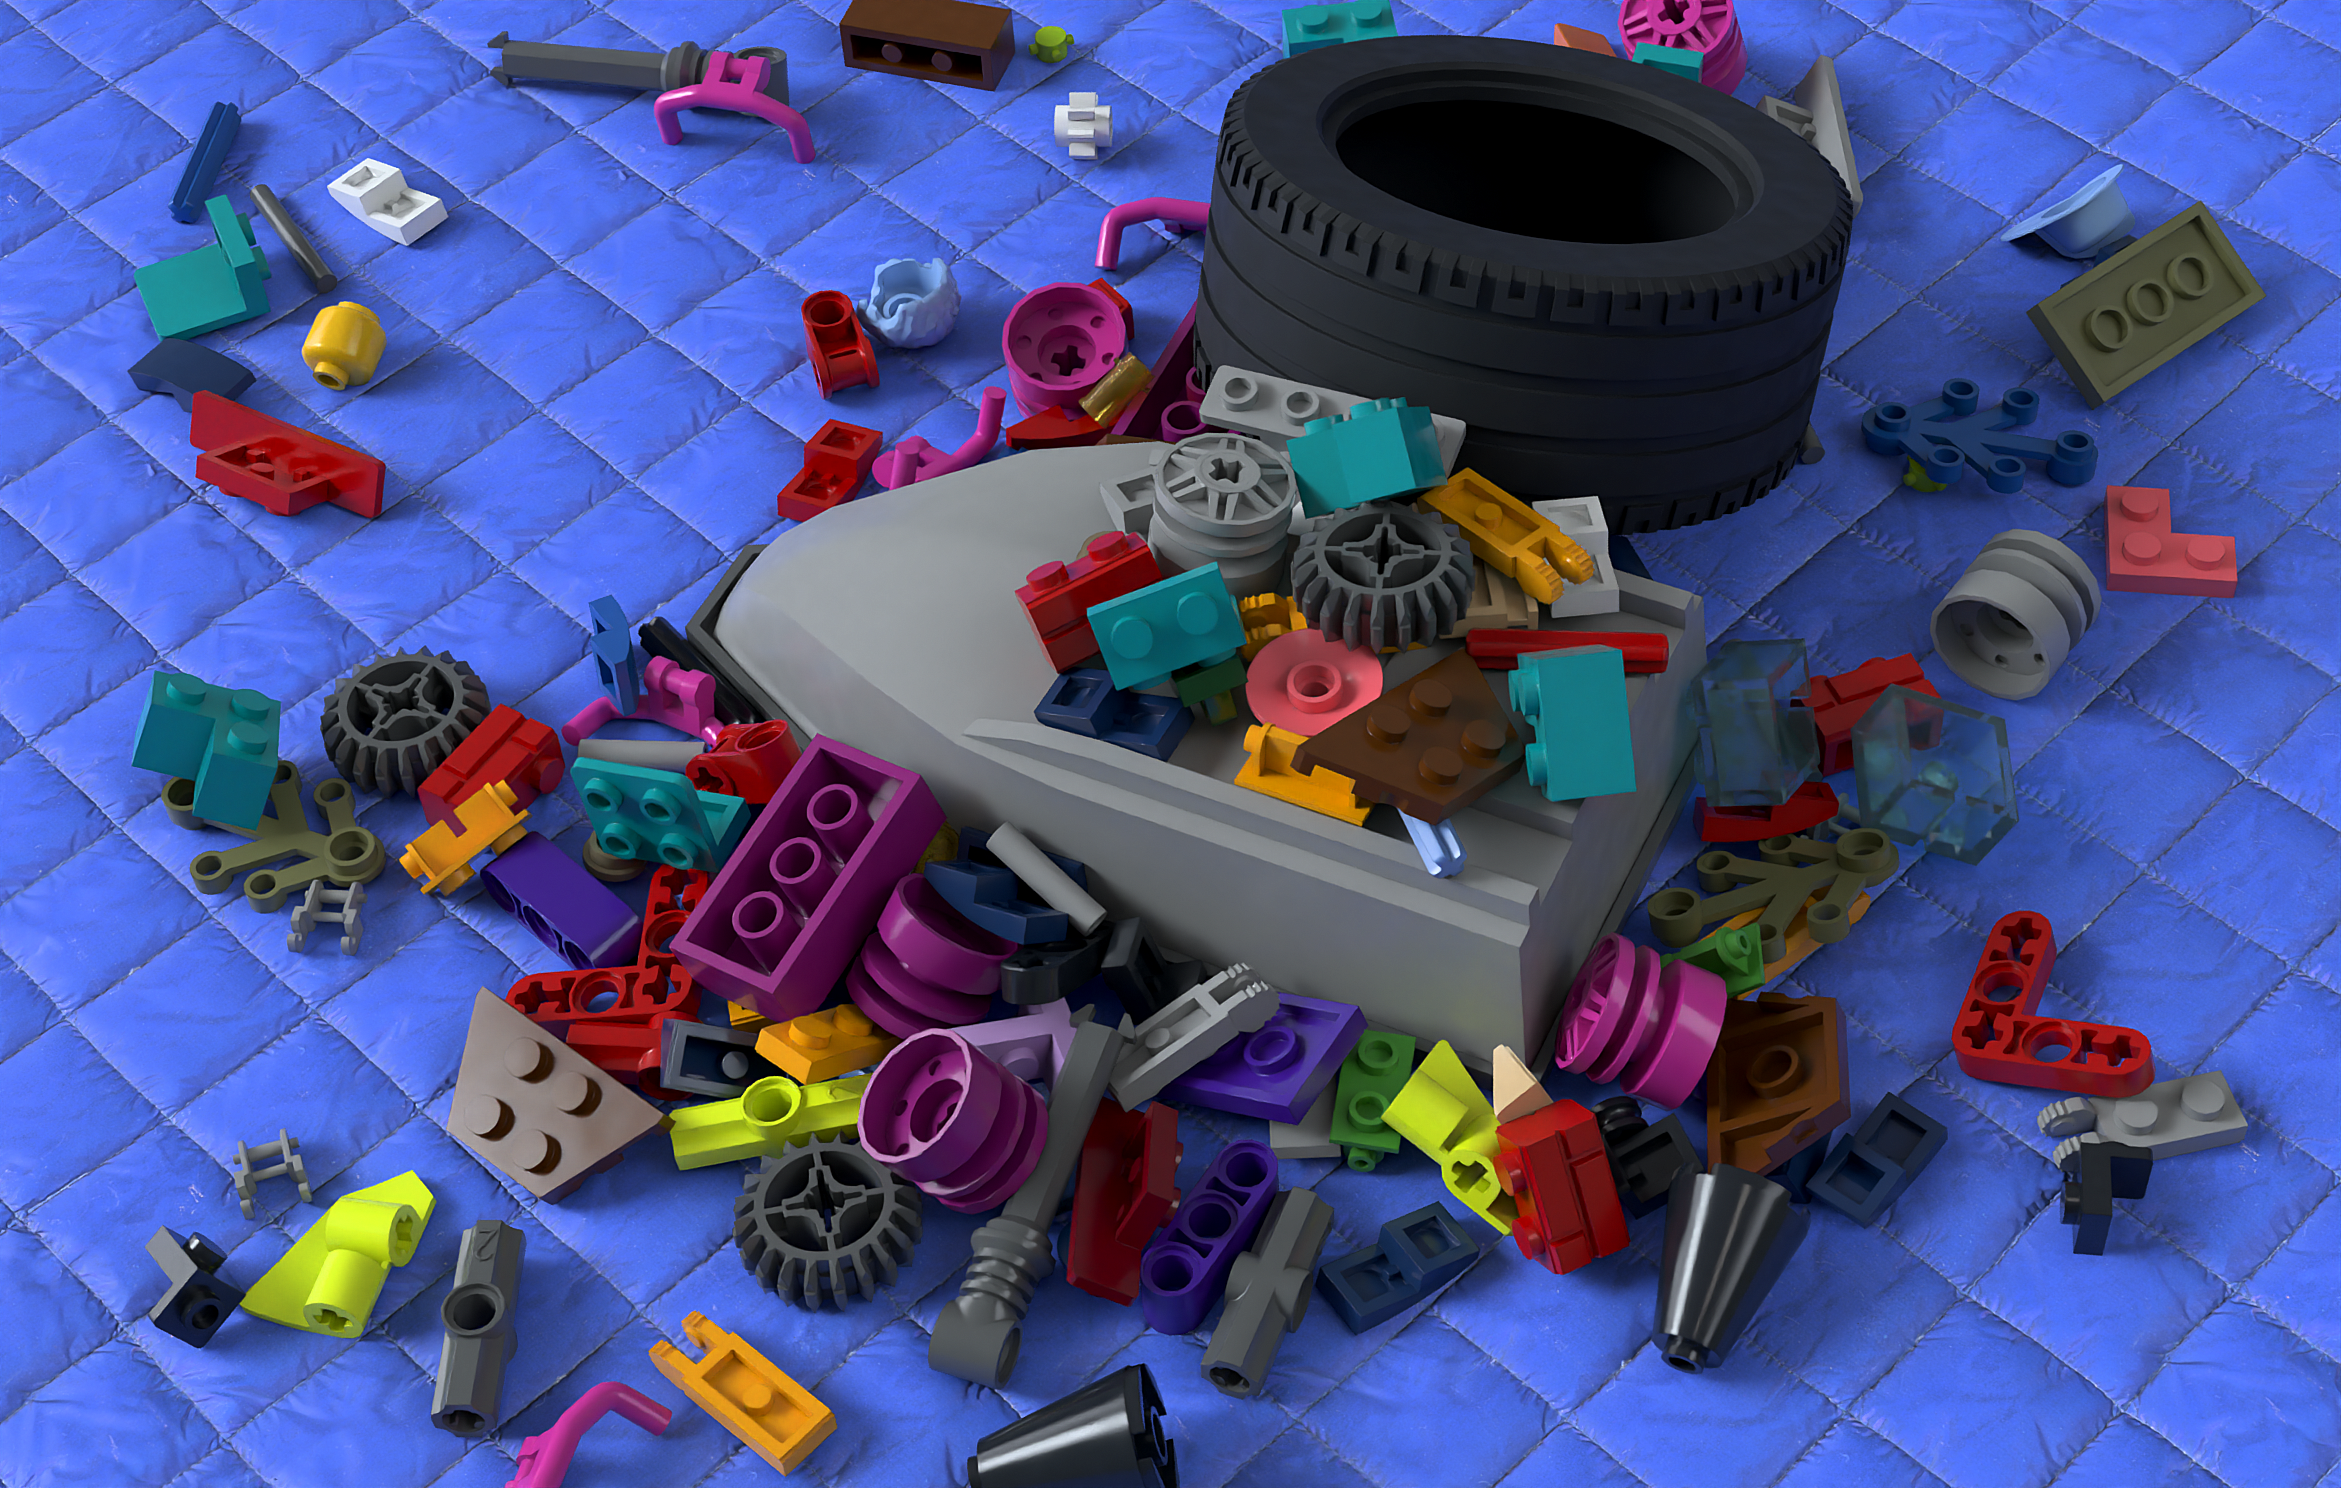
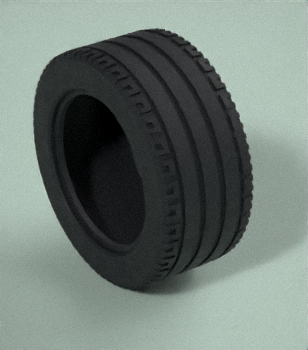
[1193,35,1853,536]

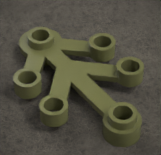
[161,760,387,914]
[1647,828,1900,964]

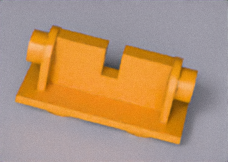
[1234,722,1376,827]
[399,779,533,897]

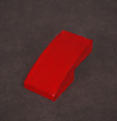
[1006,398,1128,451]
[777,419,883,522]
[1693,777,1839,842]

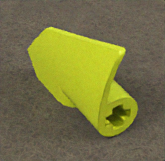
[1380,1040,1520,1236]
[239,1170,437,1338]

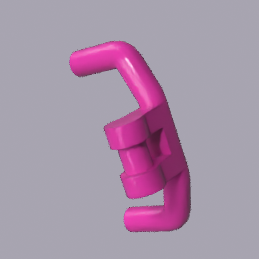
[654,51,816,164]
[1094,197,1211,271]
[872,386,1007,491]
[561,656,725,748]
[504,1381,672,1488]

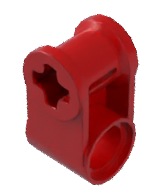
[801,290,880,400]
[685,719,803,805]

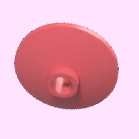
[1245,628,1384,738]

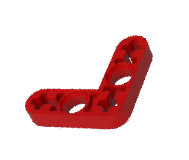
[505,864,713,1040]
[1951,910,2156,1098]

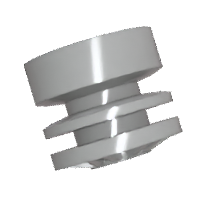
[1147,433,1297,605]
[1930,529,2102,700]

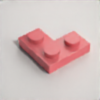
[2104,485,2238,598]

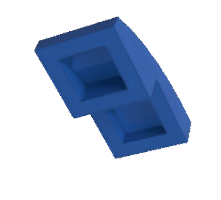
[588,595,640,717]

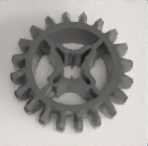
[1291,500,1476,655]
[320,645,492,799]
[732,1129,923,1313]

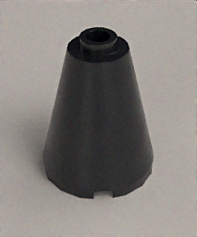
[1652,1162,1811,1374]
[967,1363,1180,1488]

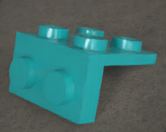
[134,194,272,342]
[1087,561,1247,691]
[570,757,751,873]

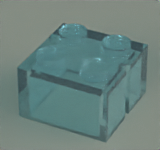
[1685,638,1821,807]
[1850,683,2019,866]

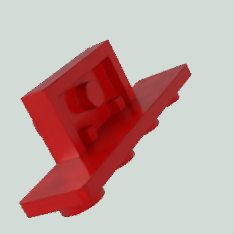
[190,390,386,518]

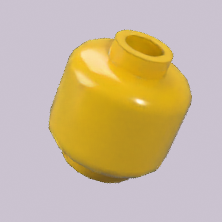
[301,301,387,391]

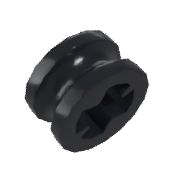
[1590,1096,1649,1146]

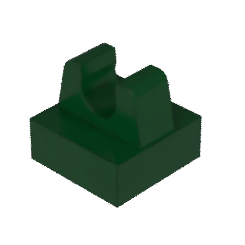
[1168,653,1249,727]

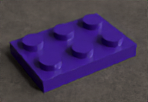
[1153,980,1369,1126]

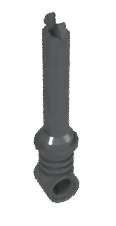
[487,31,789,117]
[928,1003,1137,1390]

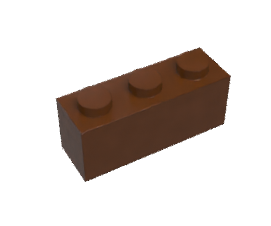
[839,0,1015,92]

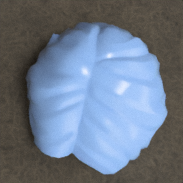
[855,258,962,349]

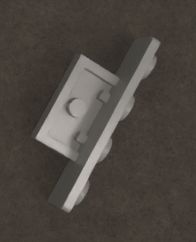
[1755,55,1863,220]
[1199,365,1466,504]

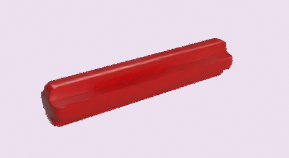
[1466,628,1669,674]

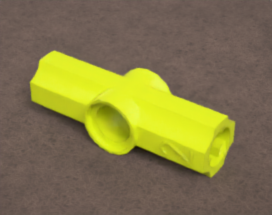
[669,1073,873,1171]

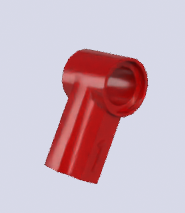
[565,1011,704,1101]

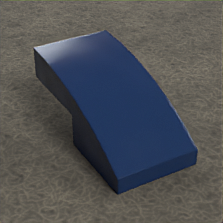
[127,337,257,412]
[1034,667,1195,762]
[924,859,1069,945]
[1805,1091,1948,1229]
[1315,1201,1480,1335]

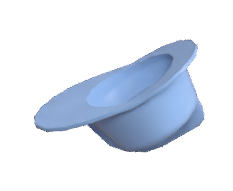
[2000,164,2135,258]

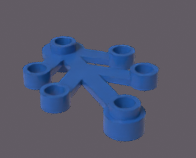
[1861,378,2098,494]

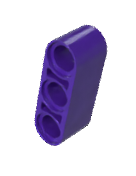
[480,831,644,970]
[1140,1139,1279,1336]

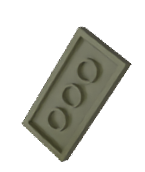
[2026,200,2266,410]

